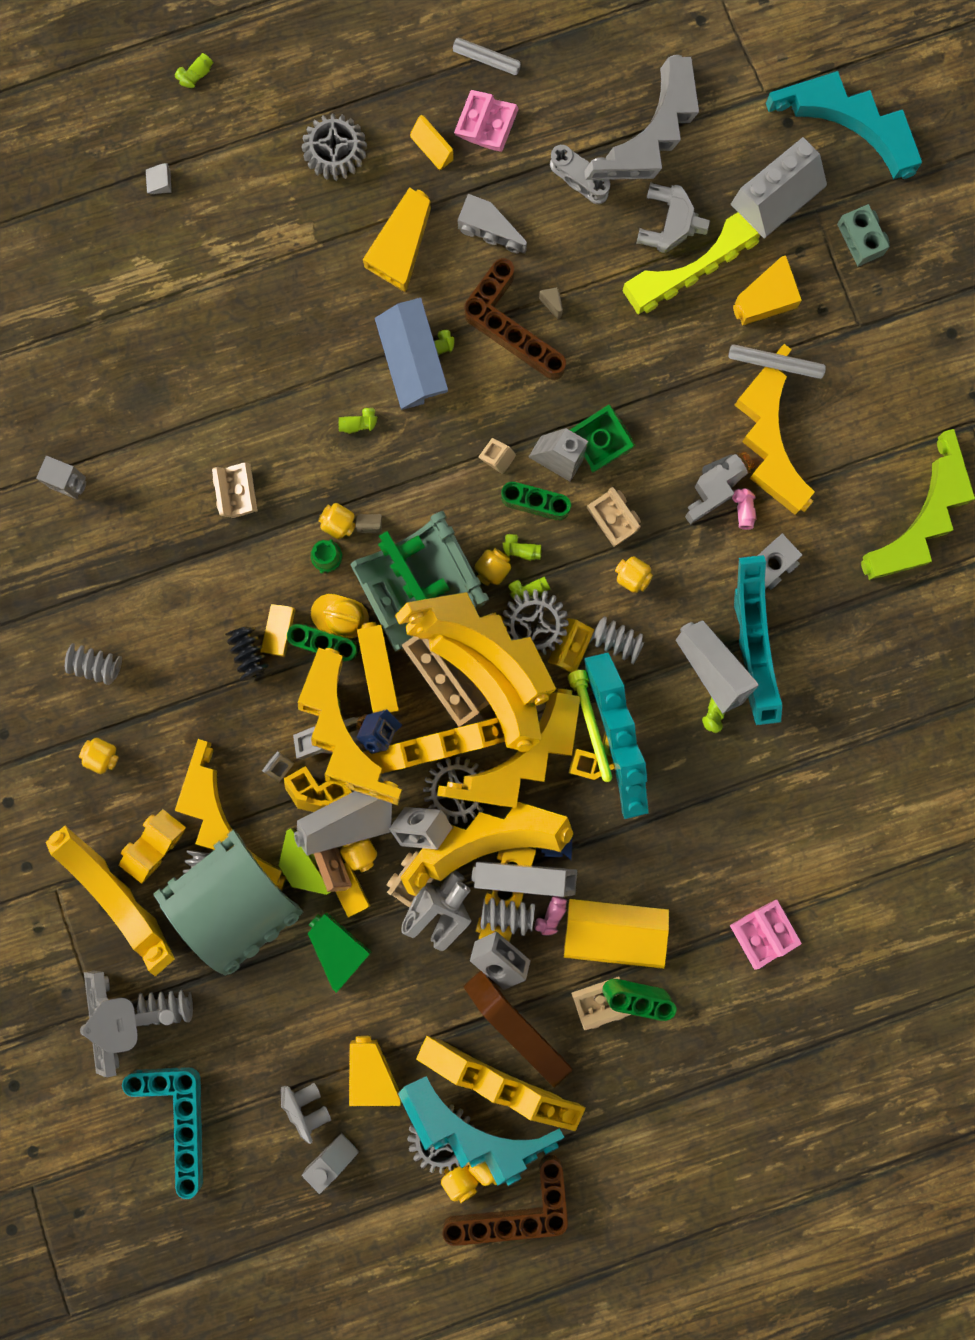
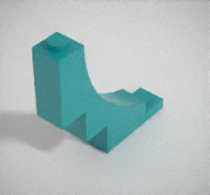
[766,71,922,179]

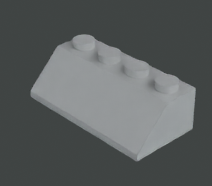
[731,137,827,239]

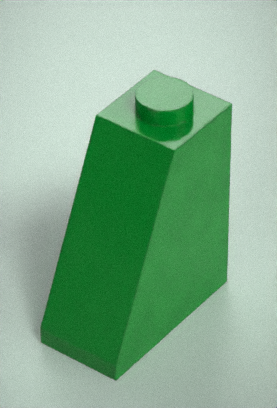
[308,913,371,993]

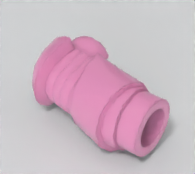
[732,488,757,530]
[534,896,567,935]

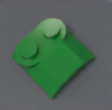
[570,405,636,473]

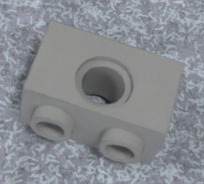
[36,456,86,499]
[757,533,802,590]
[389,807,453,850]
[470,931,530,990]

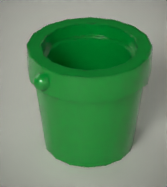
[310,539,343,574]

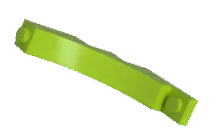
[861,429,975,580]

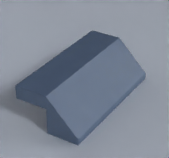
[375,298,448,410]

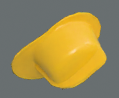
[311,594,369,638]

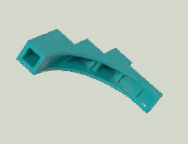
[734,555,782,725]
[585,653,649,819]
[398,1076,564,1186]

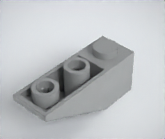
[458,194,527,254]

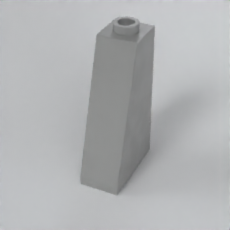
[529,428,588,482]
[676,620,759,714]
[294,779,392,855]
[472,862,577,897]

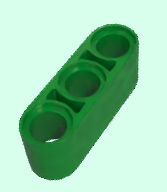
[501,482,571,520]
[287,624,359,661]
[602,979,677,1021]

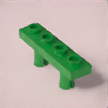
[378,531,450,601]

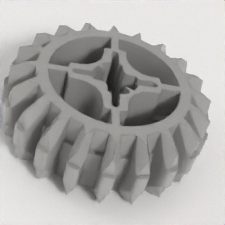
[302,113,367,181]
[503,589,569,655]
[423,757,484,824]
[407,1104,475,1174]

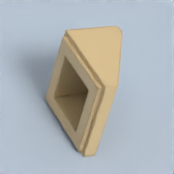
[478,438,516,474]

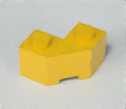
[568,732,614,780]
[284,766,352,812]
[119,809,186,884]

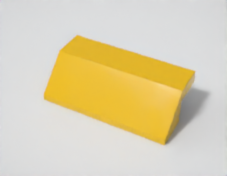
[564,899,669,969]

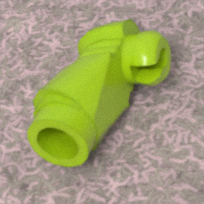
[175,53,214,88]
[434,330,455,356]
[339,408,378,434]
[502,534,541,561]
[508,577,551,600]
[702,697,725,733]

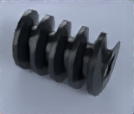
[225,627,269,681]

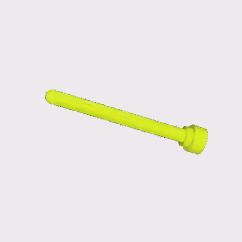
[568,670,612,782]

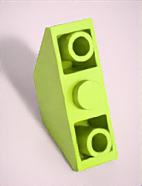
[279,828,331,895]

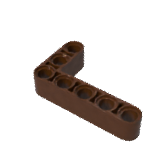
[464,258,566,380]
[463,970,573,1088]
[442,1155,568,1246]

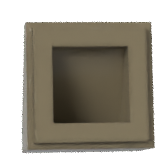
[539,287,563,319]
[356,514,382,533]

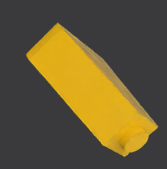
[733,256,802,326]
[349,1036,402,1106]

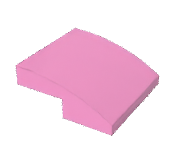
[454,90,519,152]
[730,900,802,970]

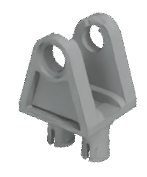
[401,870,471,951]

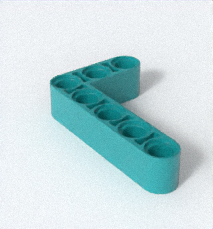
[122,1067,203,1199]

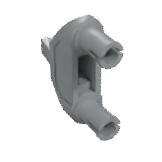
[636,182,710,253]

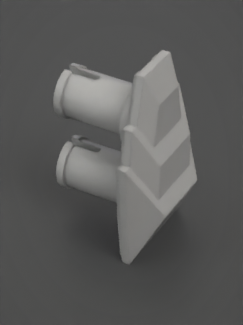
[281,1083,331,1144]

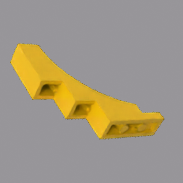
[735,344,815,515]
[395,592,556,705]
[406,622,542,752]
[298,648,402,805]
[437,689,580,808]
[363,718,505,773]
[175,739,287,891]
[400,802,573,896]
[46,826,175,976]
[416,1036,585,1131]

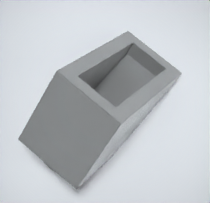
[302,1133,359,1194]

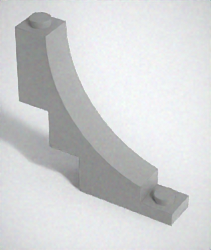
[584,55,699,180]

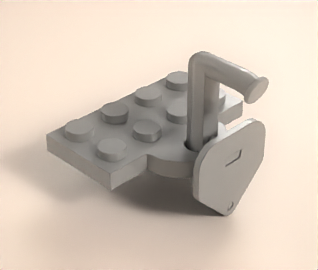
[80,971,175,1077]

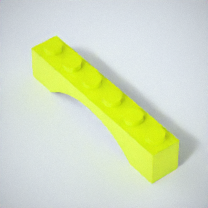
[623,213,760,315]

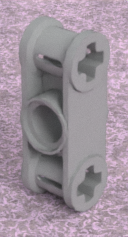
[550,145,610,204]

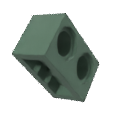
[837,204,889,267]

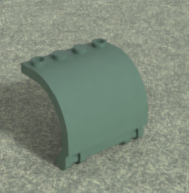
[350,511,489,652]
[153,829,304,976]

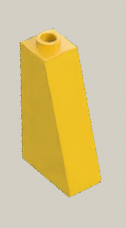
[363,187,431,292]
[357,622,399,715]

